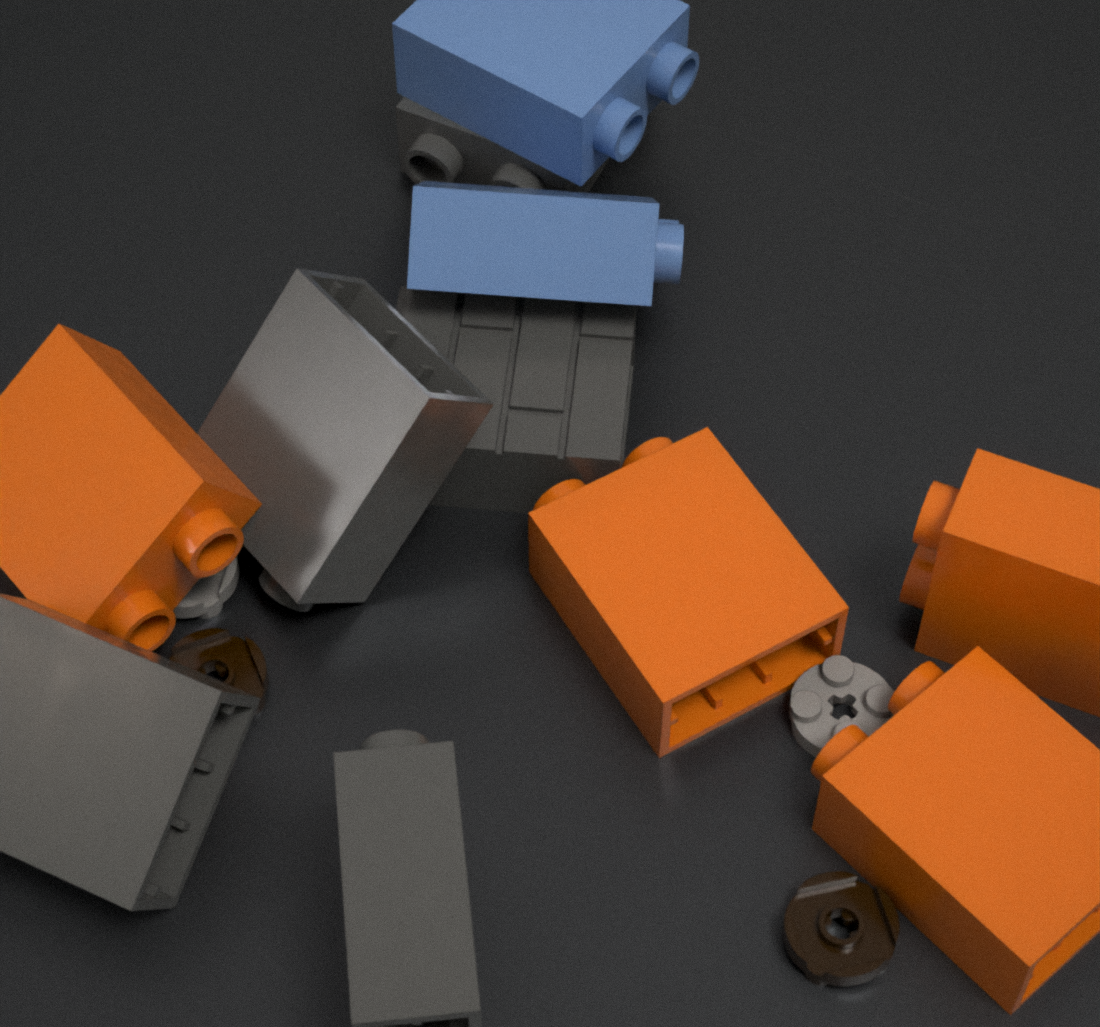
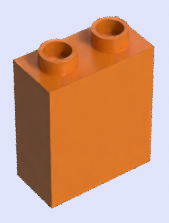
[0,323,262,652]
[528,427,849,758]
[899,448,1100,717]
[811,646,1100,1015]

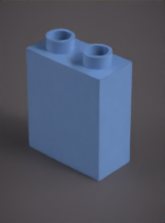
[392,0,700,187]
[407,181,684,307]

